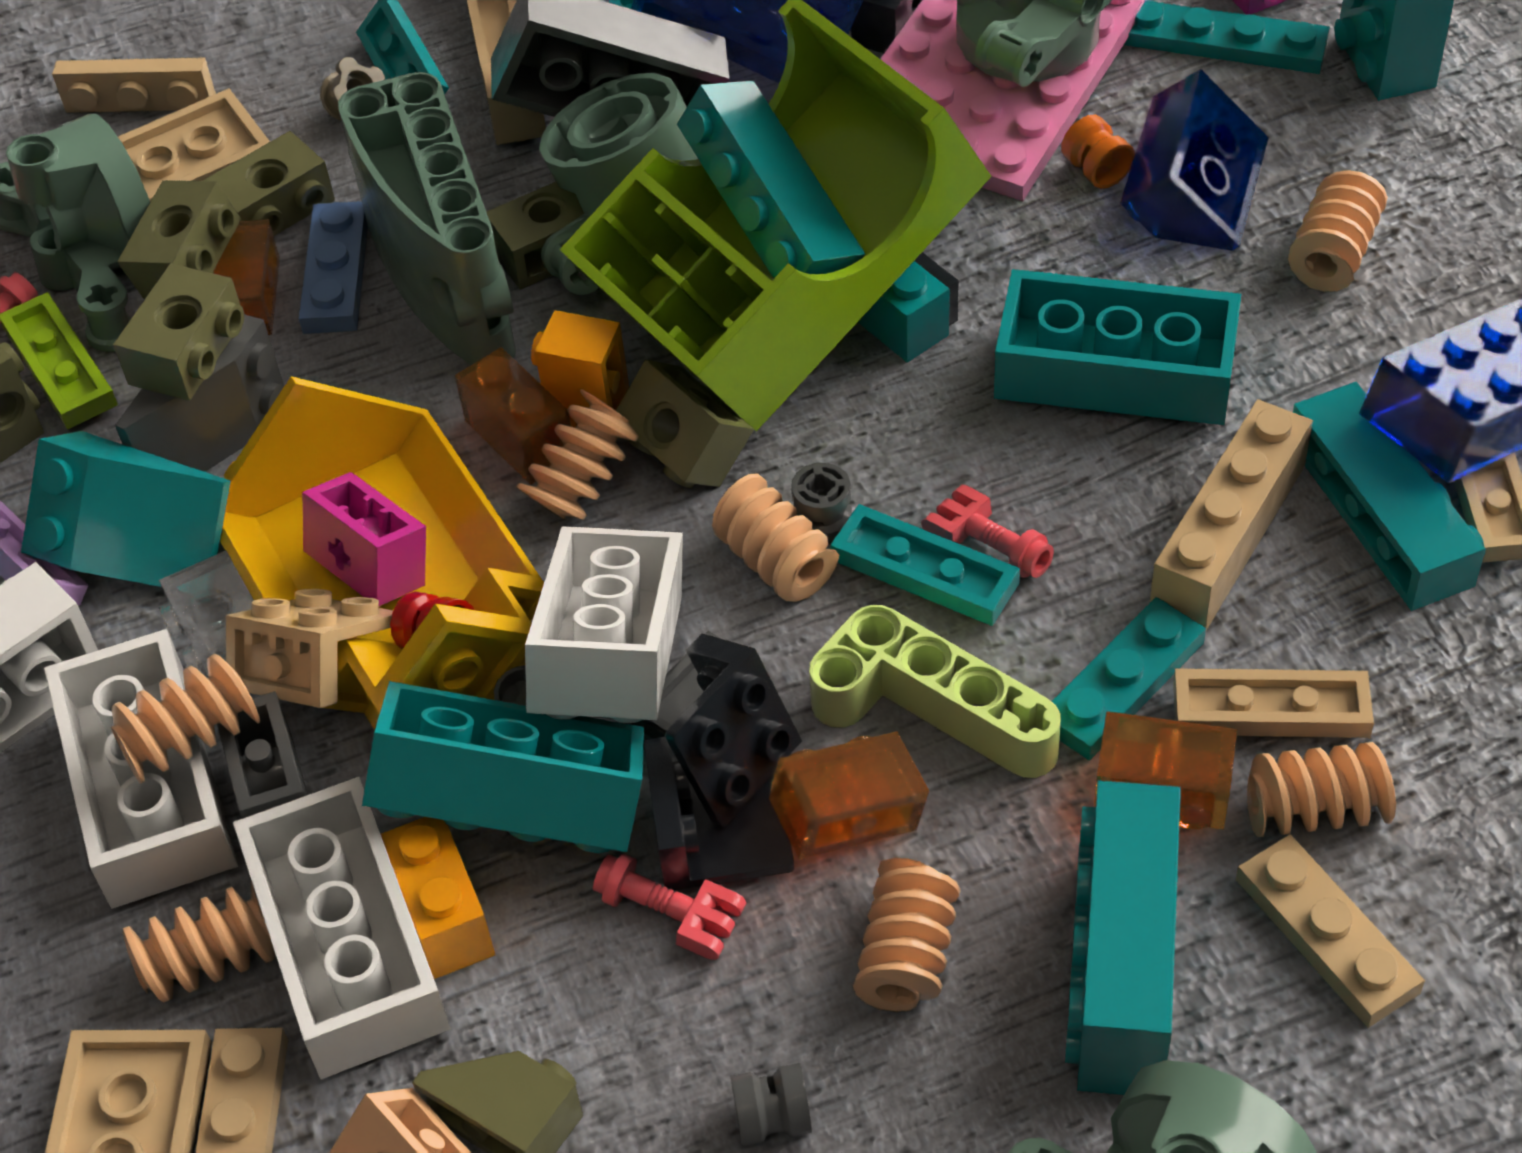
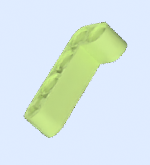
[809,605,1061,778]

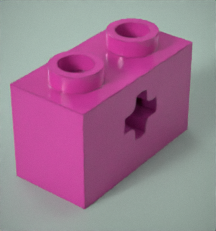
[302,472,426,606]

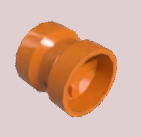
[1061,114,1135,189]

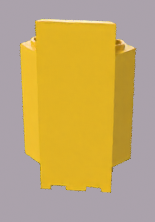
[220,376,544,731]

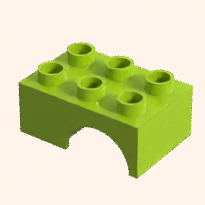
[560,0,992,432]

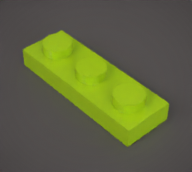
[0,292,118,430]

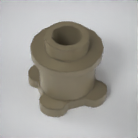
[320,57,385,120]

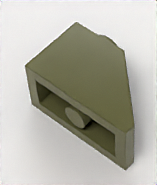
[412,1051,583,1153]

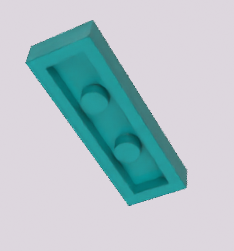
[356,0,449,95]
[830,504,1020,626]
[1052,597,1206,761]

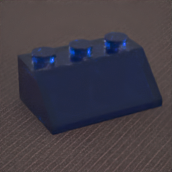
[1120,69,1269,251]

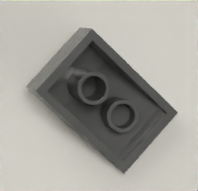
[115,315,284,472]

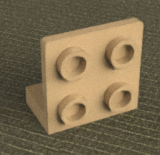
[226,589,393,708]

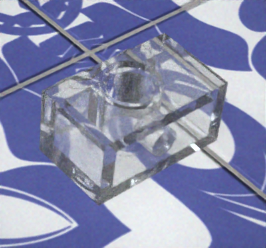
[158,550,254,678]

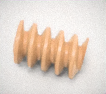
[1288,170,1388,292]
[516,389,639,520]
[712,474,840,602]
[111,654,260,784]
[1247,742,1396,837]
[853,858,960,1012]
[123,880,275,1003]

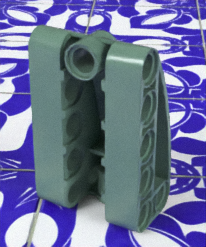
[338,72,516,372]

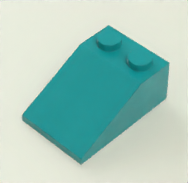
[21,431,231,595]

